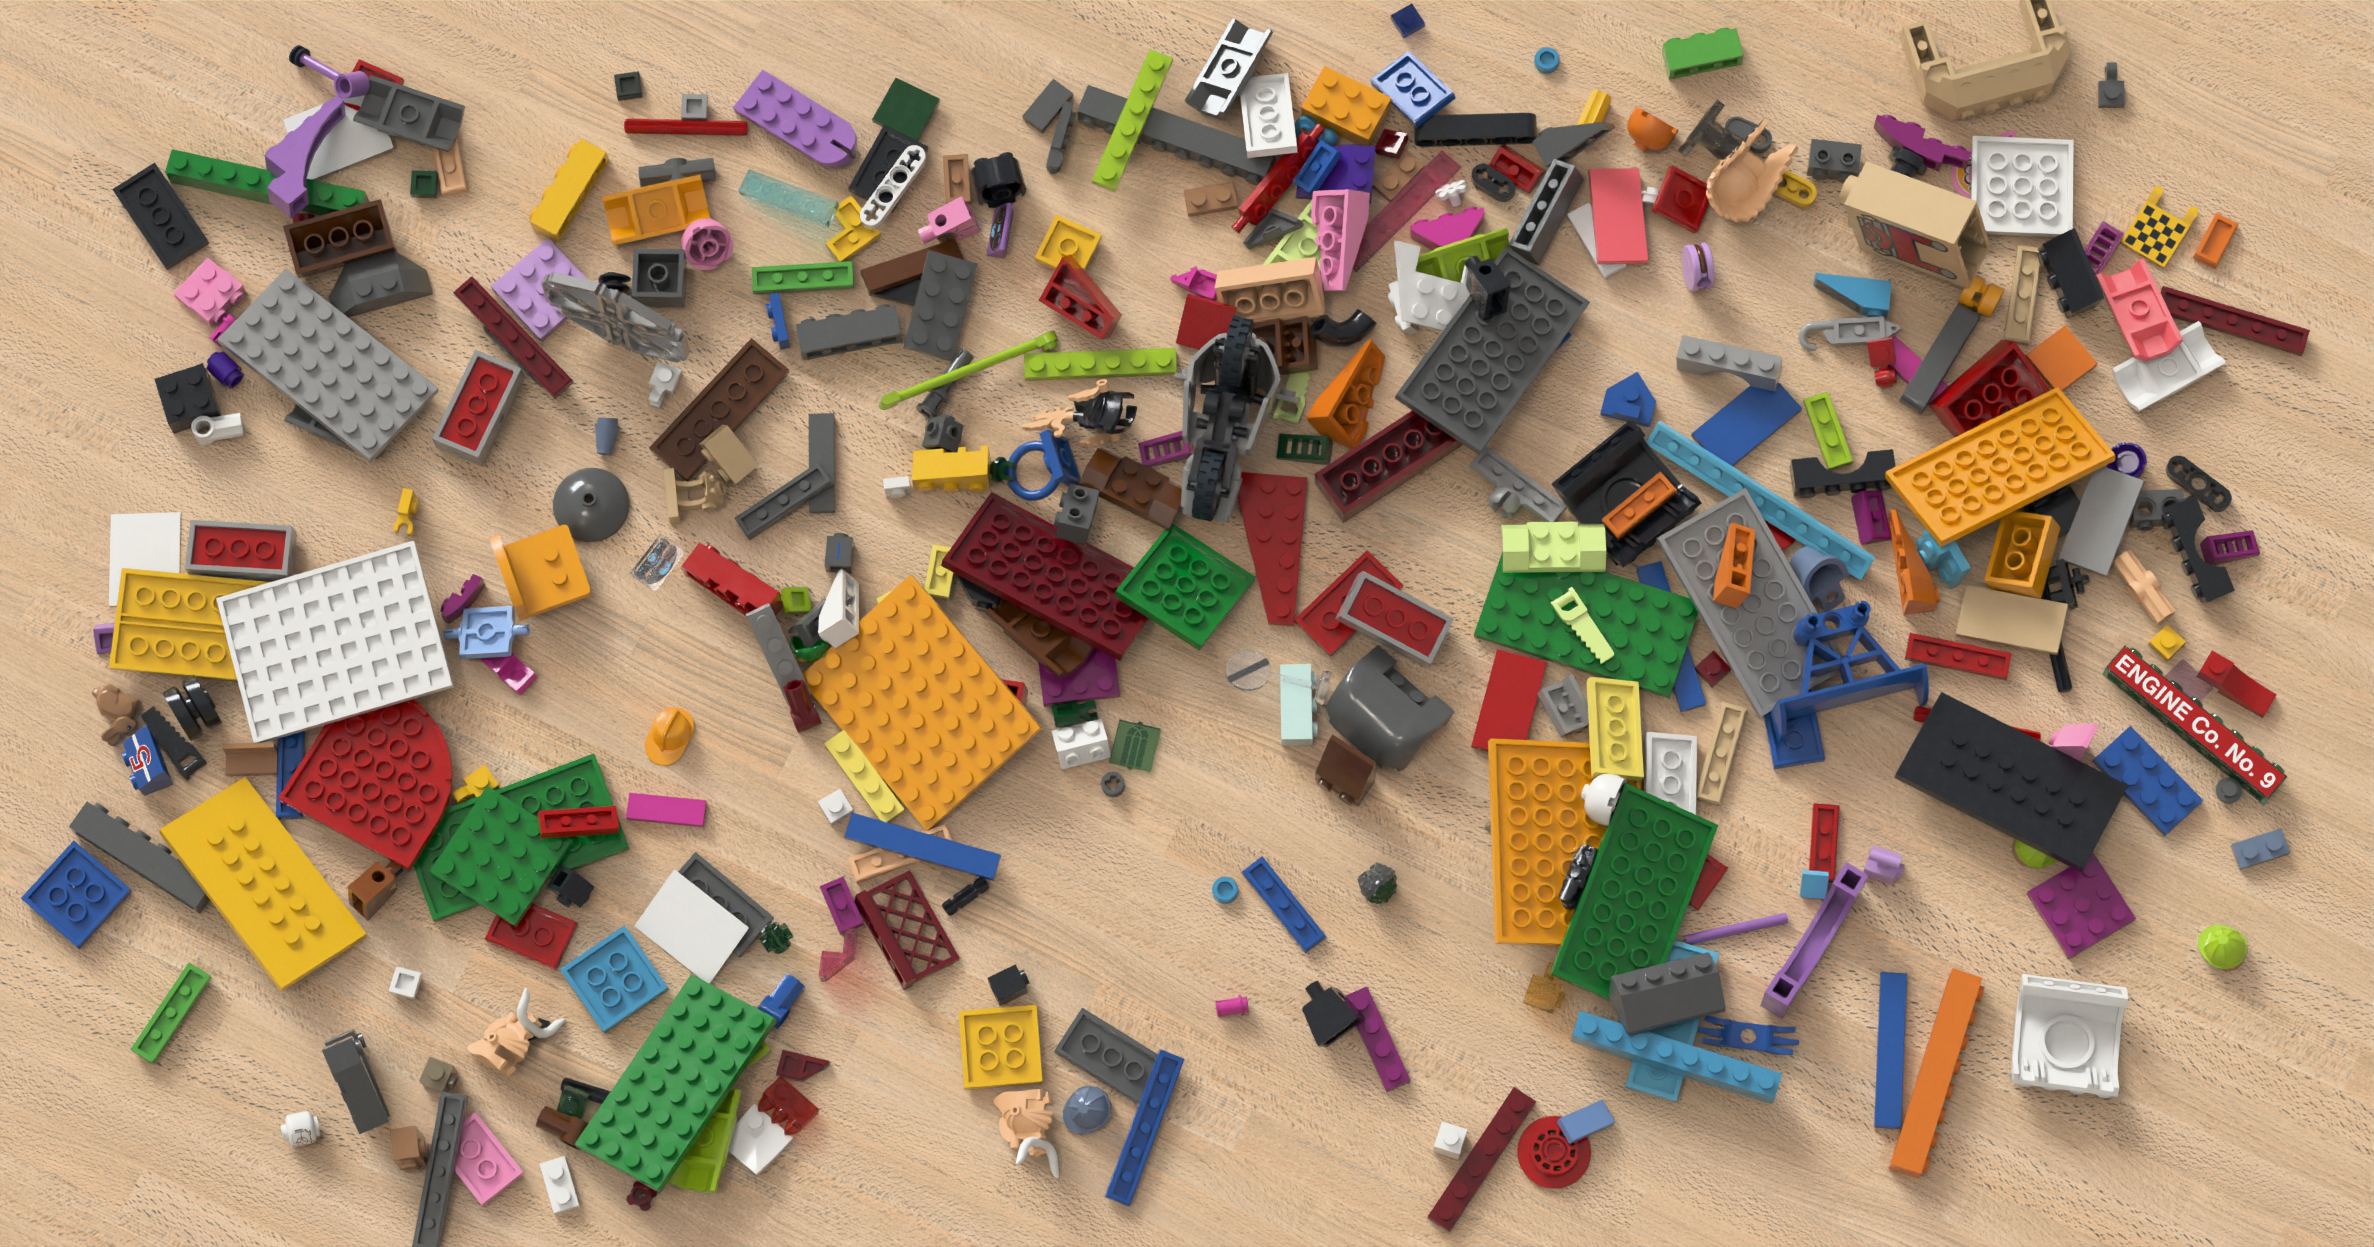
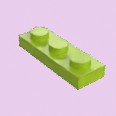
[1803,392,1853,471]

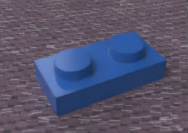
[1292,140,1342,195]
[766,293,791,350]

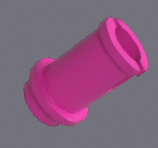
[209,314,236,347]
[1215,995,1249,1017]

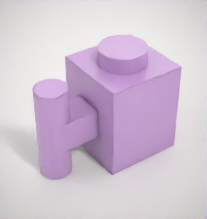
[1863,845,1905,885]

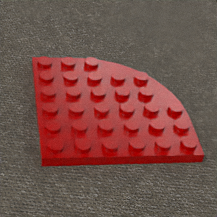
[278,699,453,871]

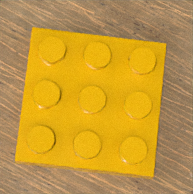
[958,1004,1043,1090]

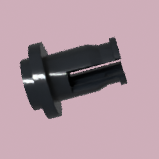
[1888,146,1927,178]

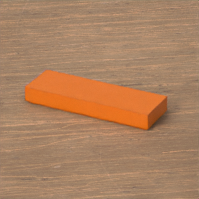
[1601,472,1677,540]

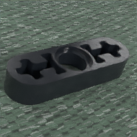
[2166,456,2232,512]

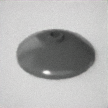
[553,468,630,542]

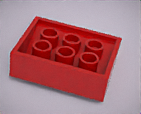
[1928,340,2050,437]

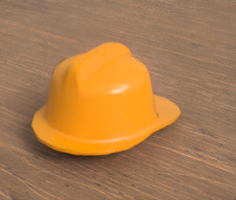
[644,707,694,766]

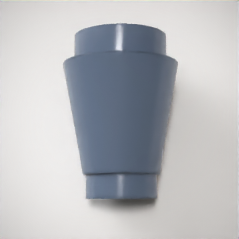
[595,417,620,456]

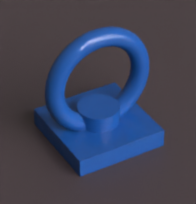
[1007,430,1081,501]

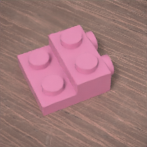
[173,258,246,328]

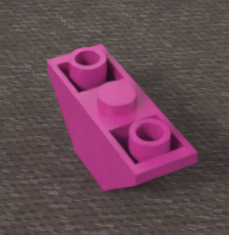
[1410,207,1485,251]

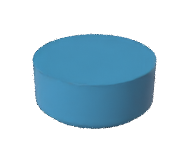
[1534,47,1560,74]
[1212,877,1238,904]

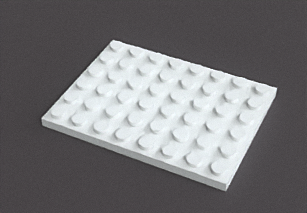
[216,540,454,743]

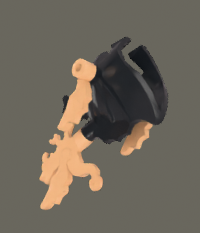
[1022,379,1137,448]

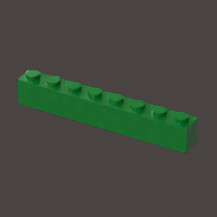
[165,149,369,215]

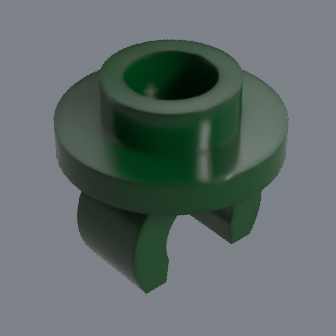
[990,457,1017,482]

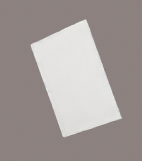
[283,95,394,180]
[109,512,181,606]
[634,869,749,984]

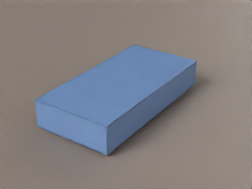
[1557,1100,1615,1144]

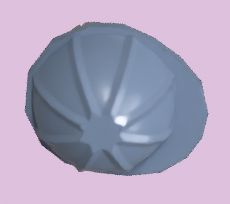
[1063,1086,1112,1135]

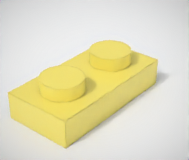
[925,545,954,600]

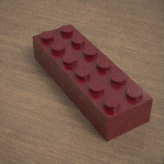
[1315,411,1463,523]

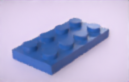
[2092,726,2203,836]

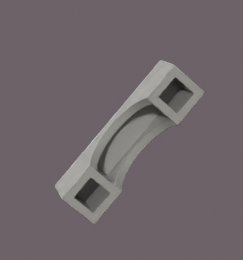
[1676,335,1782,392]

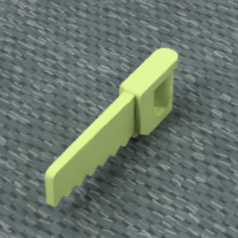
[1273,371,1312,425]
[1551,587,1614,664]

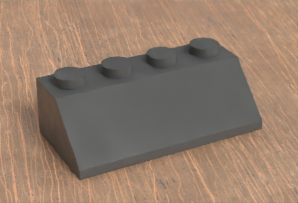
[1609,952,1726,1035]

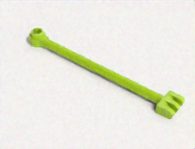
[879,330,1058,410]

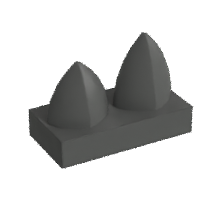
[788,599,826,647]

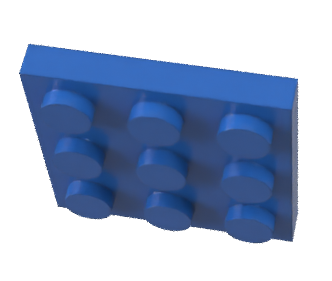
[21,841,132,949]

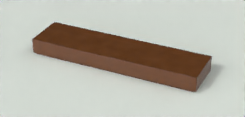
[861,239,964,295]

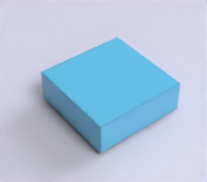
[1800,870,1829,899]

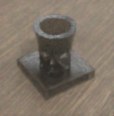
[1678,100,1744,160]

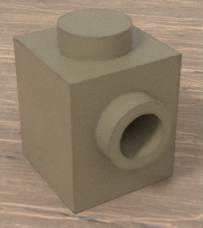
[419,1057,458,1093]

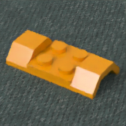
[602,174,711,246]

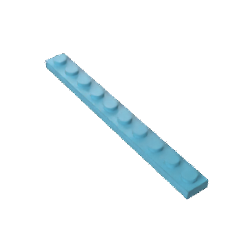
[1646,421,1876,580]

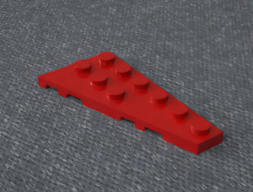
[1237,472,1308,627]

